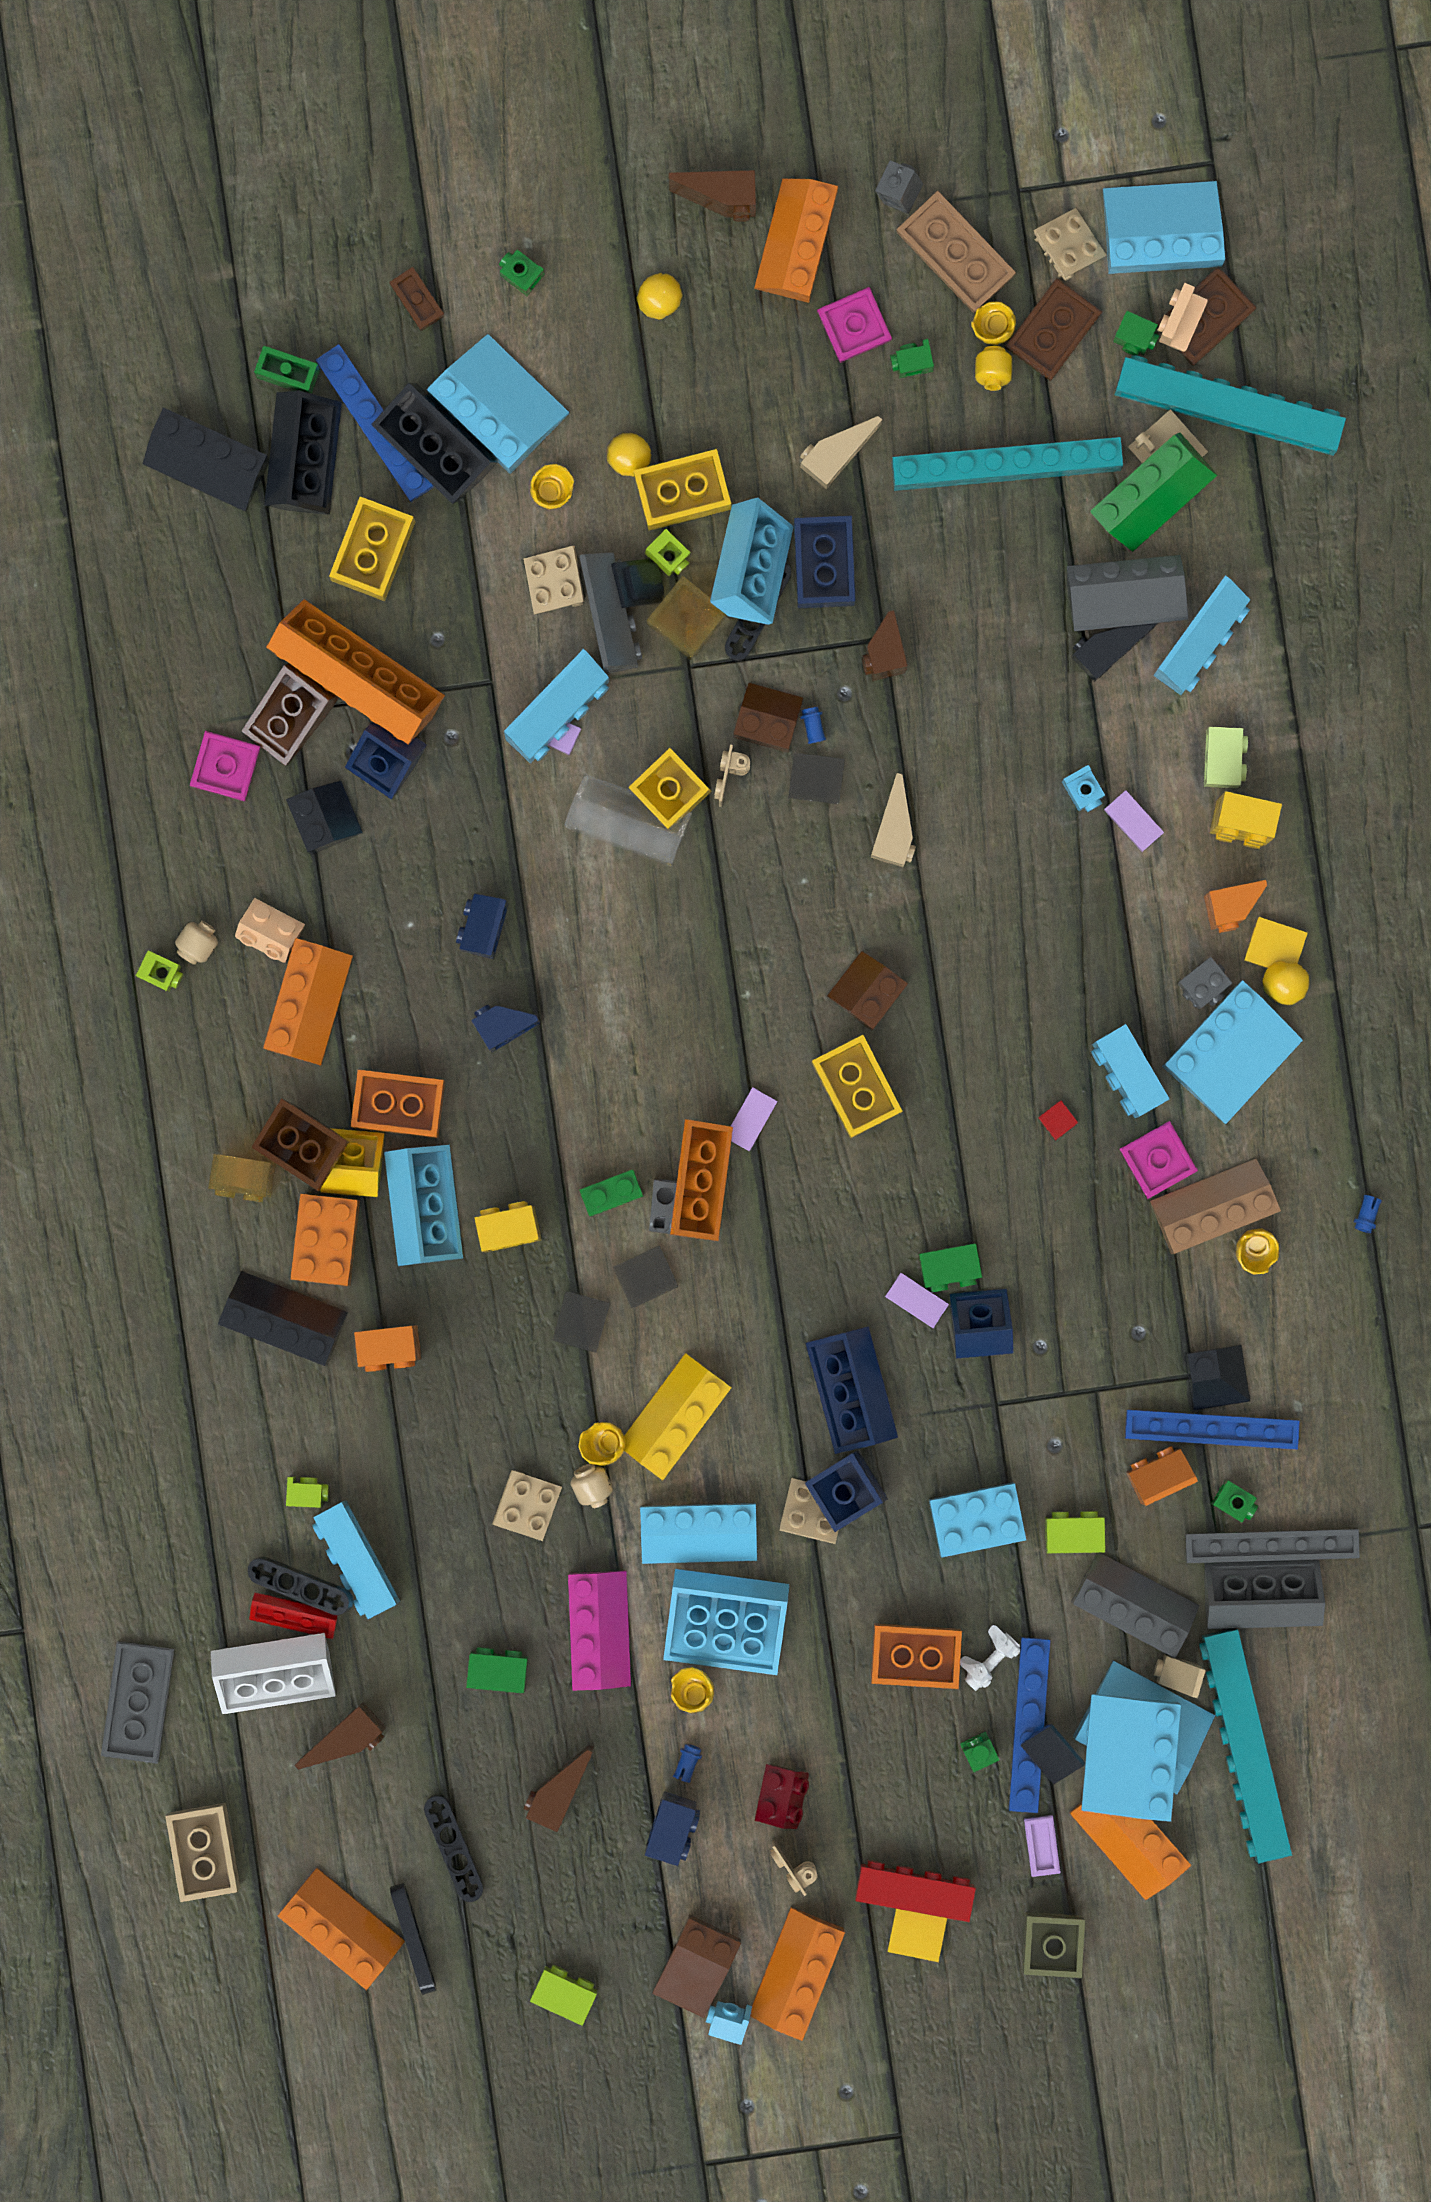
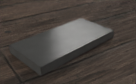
[101,1641,175,1764]

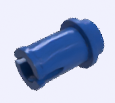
[800,707,826,744]
[1353,1195,1382,1233]
[673,1744,702,1783]

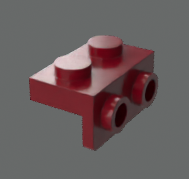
[754,1764,809,1829]

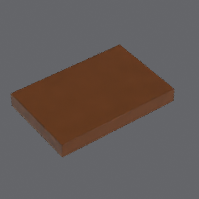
[1156,266,1256,367]
[1005,278,1102,381]

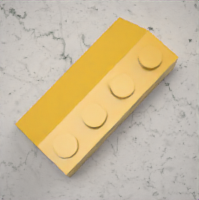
[624,1353,732,1480]

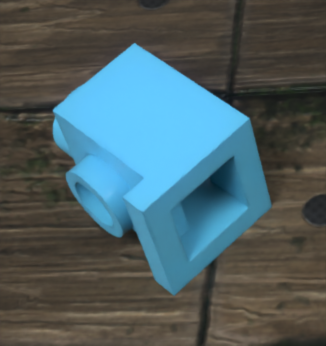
[1062,765,1105,812]
[706,2001,752,2045]

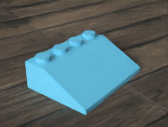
[1103,181,1225,274]
[427,334,569,474]
[1162,980,1303,1124]
[663,1569,789,1675]
[1073,1661,1215,1794]
[1081,1694,1181,1821]

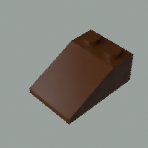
[669,170,756,222]
[242,663,339,766]
[252,1098,349,1191]
[294,1702,386,1770]
[523,1745,594,1832]
[652,1914,741,2018]

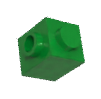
[1113,311,1159,356]

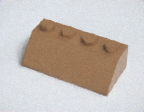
[1150,1159,1281,1254]

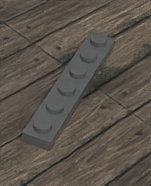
[1185,1529,1360,1563]

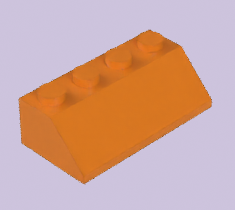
[754,179,838,303]
[263,938,353,1066]
[670,1119,733,1241]
[1069,1802,1192,1900]
[278,1868,405,1990]
[750,1907,845,2041]

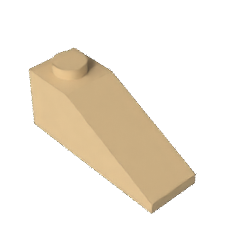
[800,416,882,489]
[871,773,916,867]
[1153,1654,1206,1698]

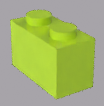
[1045,1511,1105,1553]
[530,1965,598,2026]

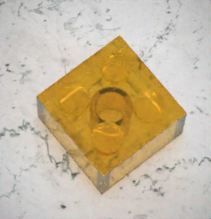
[647,576,727,660]
[208,1154,276,1203]

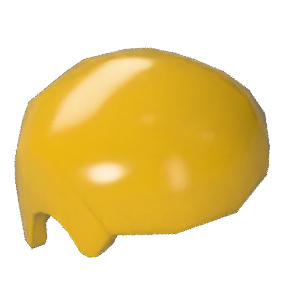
[637,273,683,319]
[971,302,1016,345]
[607,433,651,477]
[530,464,574,510]
[1262,961,1310,1005]
[1236,1228,1279,1275]
[578,1422,626,1466]
[671,1667,714,1714]

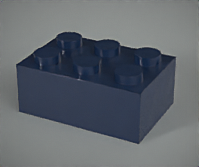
[794,516,855,608]
[645,1791,700,1866]

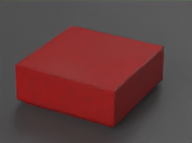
[1038,1100,1078,1140]

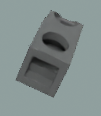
[649,1178,677,1234]

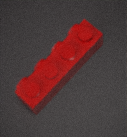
[855,1860,976,1922]

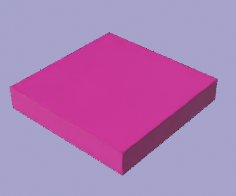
[817,287,892,363]
[190,731,261,802]
[1119,1121,1198,1199]

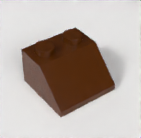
[862,610,907,681]
[733,683,803,753]
[827,951,908,1031]

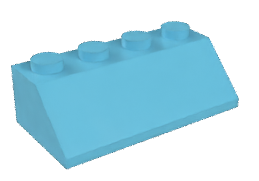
[710,497,794,624]
[1153,575,1250,695]
[504,649,609,764]
[384,1145,463,1266]
[312,1500,400,1619]
[640,1503,757,1564]

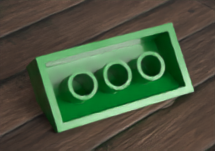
[1090,432,1218,552]

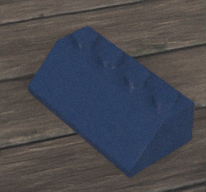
[806,1326,898,1454]

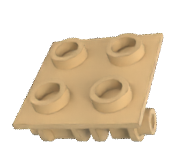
[1034,208,1106,281]
[1128,409,1208,463]
[524,546,585,614]
[714,745,750,807]
[492,1470,562,1541]
[780,1478,839,1544]
[770,1840,817,1896]

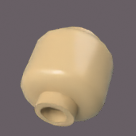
[175,921,218,965]
[571,1463,613,1508]

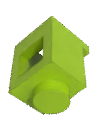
[645,529,691,577]
[136,950,183,992]
[286,1476,329,1508]

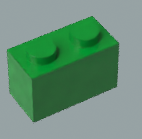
[254,345,320,394]
[579,1169,644,1217]
[918,1244,982,1292]
[466,1647,528,1693]

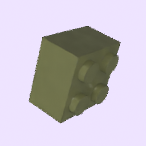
[1022,1912,1085,1978]

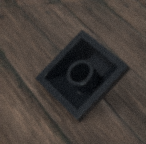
[1184,1345,1251,1410]

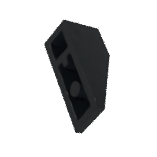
[1071,623,1158,683]

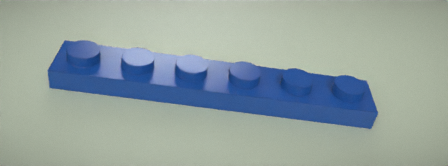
[316,344,434,502]
[1125,1410,1300,1449]
[1009,1637,1050,1813]

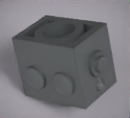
[875,160,923,214]
[1177,957,1232,1010]

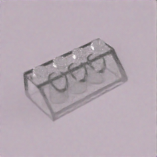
[564,774,692,867]

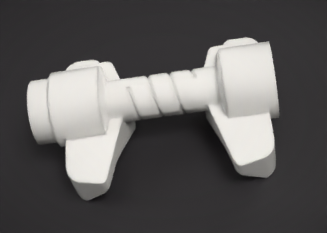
[960,1625,1021,1691]

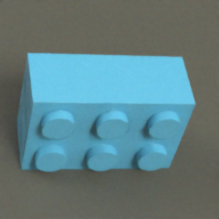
[1091,1024,1169,1118]
[929,1482,1026,1557]

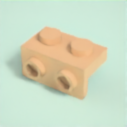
[1158,283,1207,352]
[235,898,305,963]

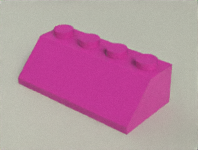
[568,1571,631,1691]

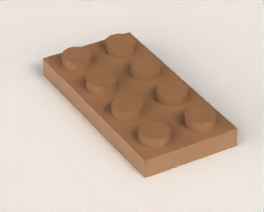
[896,191,1016,314]

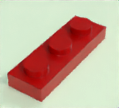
[249,1593,338,1639]

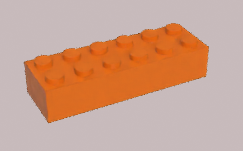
[266,599,445,744]

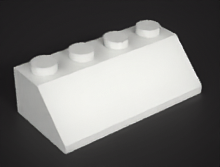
[211,1633,336,1714]

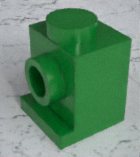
[499,249,545,297]
[890,339,934,379]
[1210,1479,1258,1522]
[960,1731,999,1772]

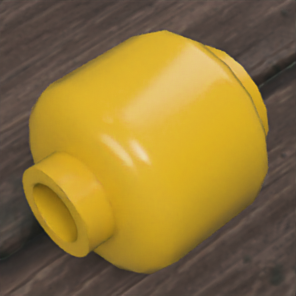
[975,346,1012,391]

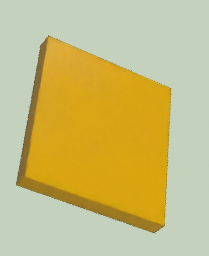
[1244,917,1308,968]
[887,1909,947,1962]

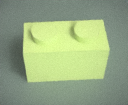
[1204,727,1248,788]

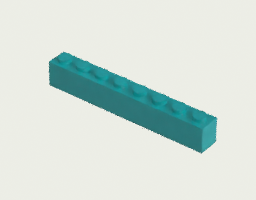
[1114,355,1346,456]
[891,437,1123,491]
[1199,1628,1292,1864]

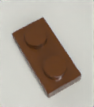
[389,267,444,331]

